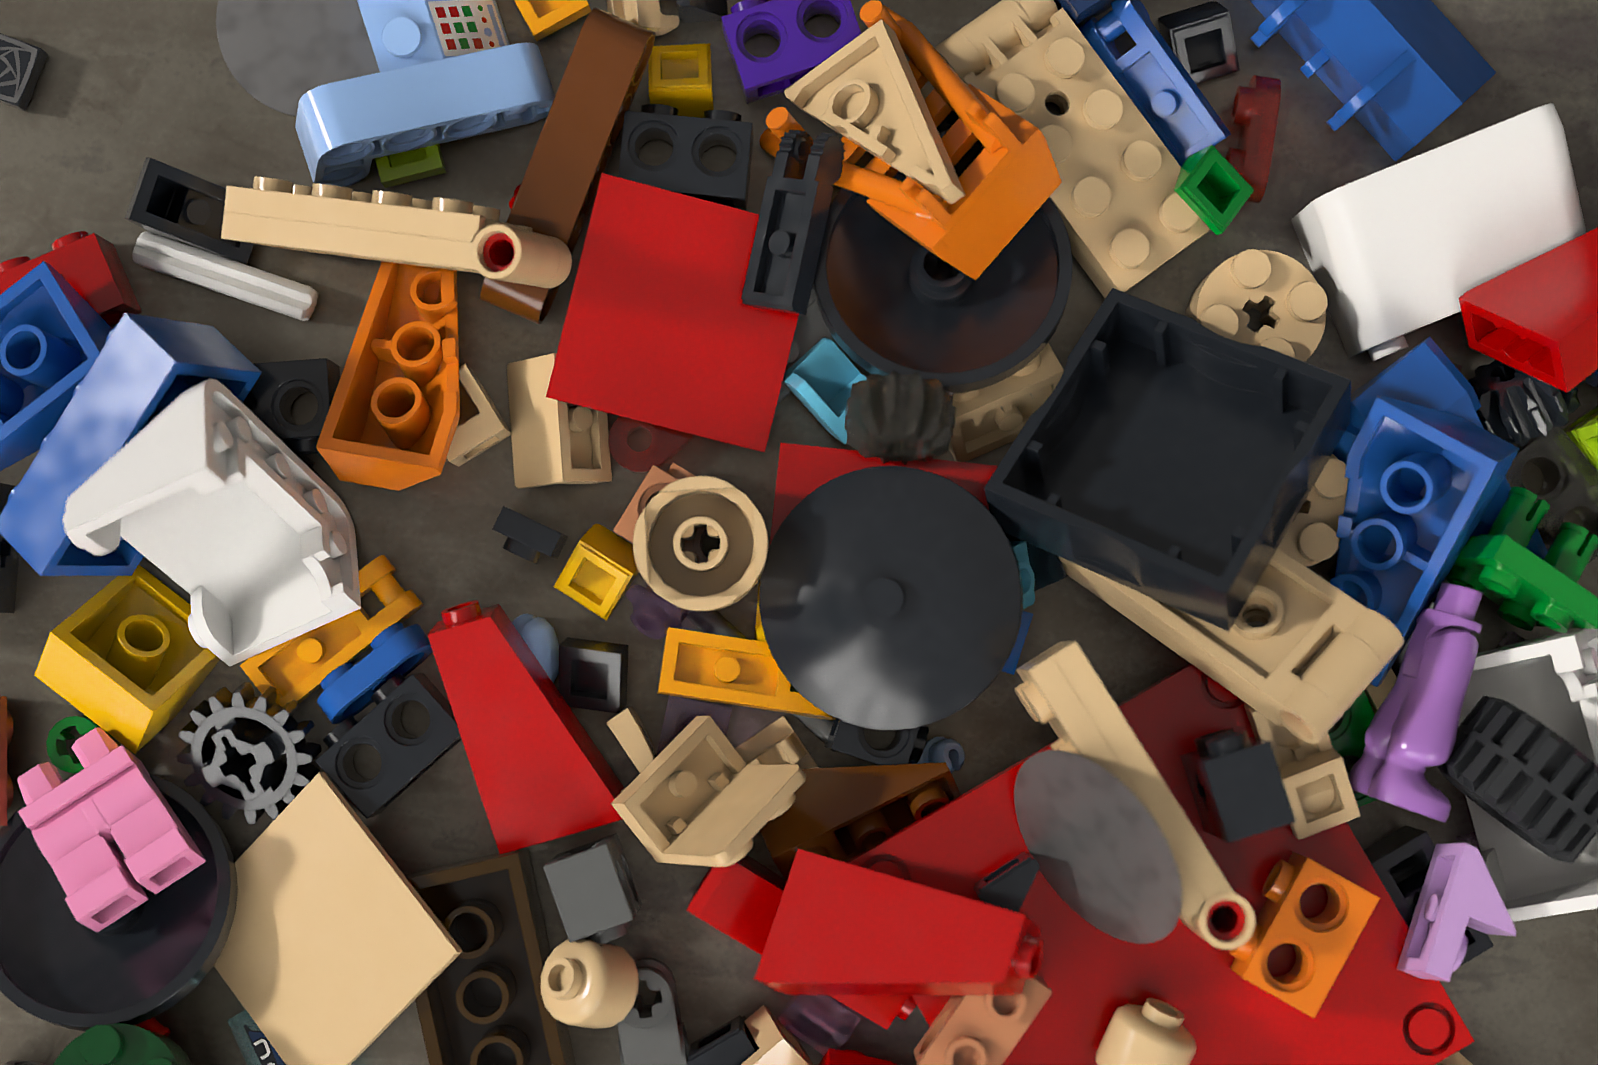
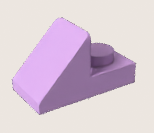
[1397,843,1516,982]

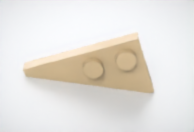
[784,19,965,204]

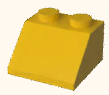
[34,565,220,754]

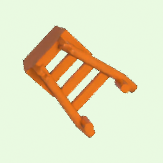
[759,0,1062,280]

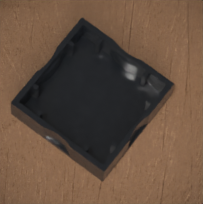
[984,288,1351,632]

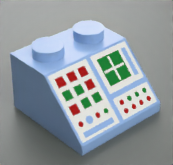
[357,0,510,72]

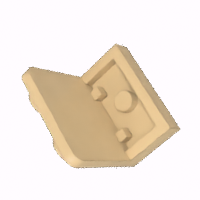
[611,716,806,867]

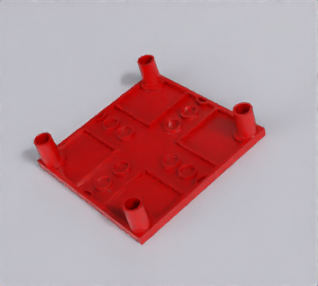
[845,663,1475,1065]

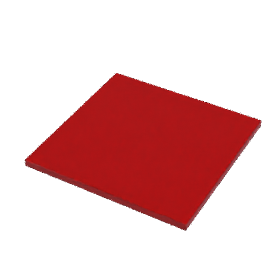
[546,173,799,453]

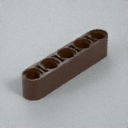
[480,7,656,325]

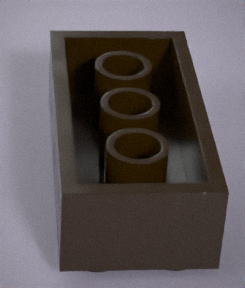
[404,847,576,1065]

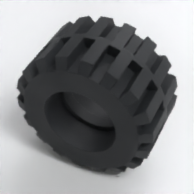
[1437,696,1598,864]

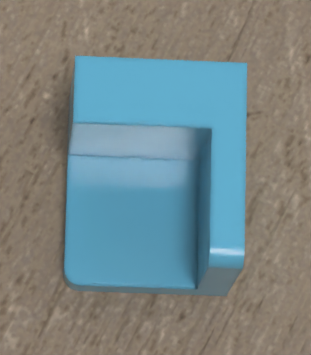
[783,337,892,444]

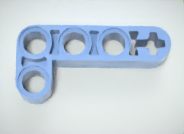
[295,42,555,187]

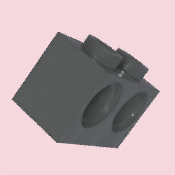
[543,833,642,944]

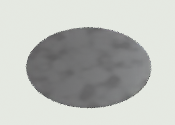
[216,0,380,116]
[1014,750,1182,943]

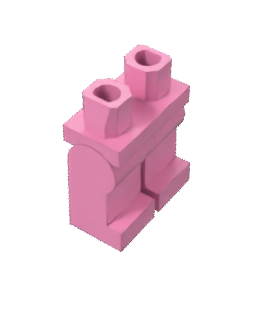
[17,727,206,933]

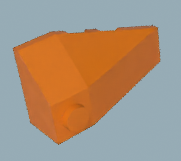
[316,261,460,491]

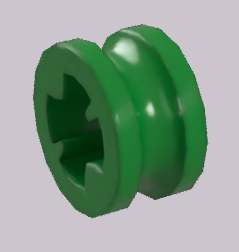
[46,715,112,773]

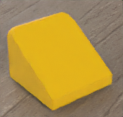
[648,43,714,118]
[554,523,639,621]

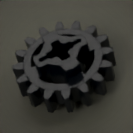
[177,682,322,824]

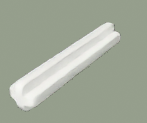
[132,231,318,321]

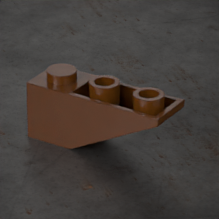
[760,762,961,881]

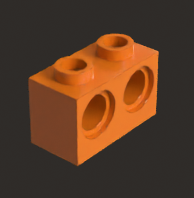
[1230,852,1380,1018]

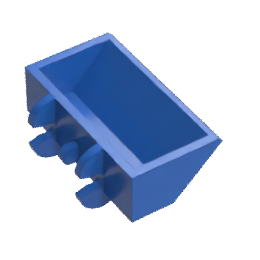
[1249,0,1497,162]

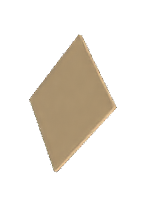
[213,772,462,1065]

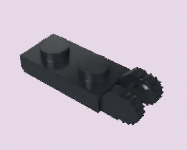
[741,130,845,315]

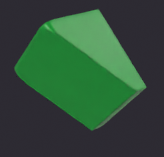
[1174,145,1254,236]

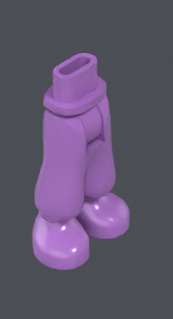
[1348,582,1483,822]

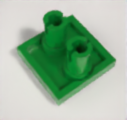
[1446,487,1598,633]

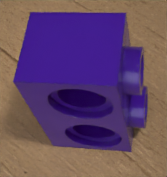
[721,0,862,104]

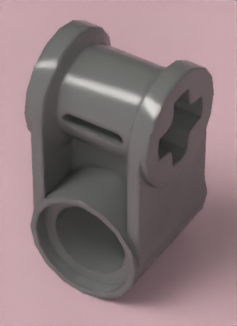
[617,958,689,1065]

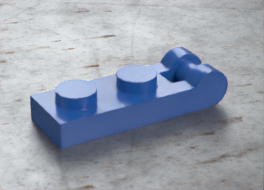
[1078,0,1231,167]

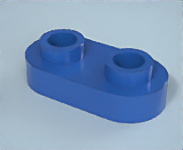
[317,622,432,724]

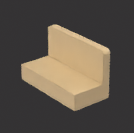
[507,353,612,489]

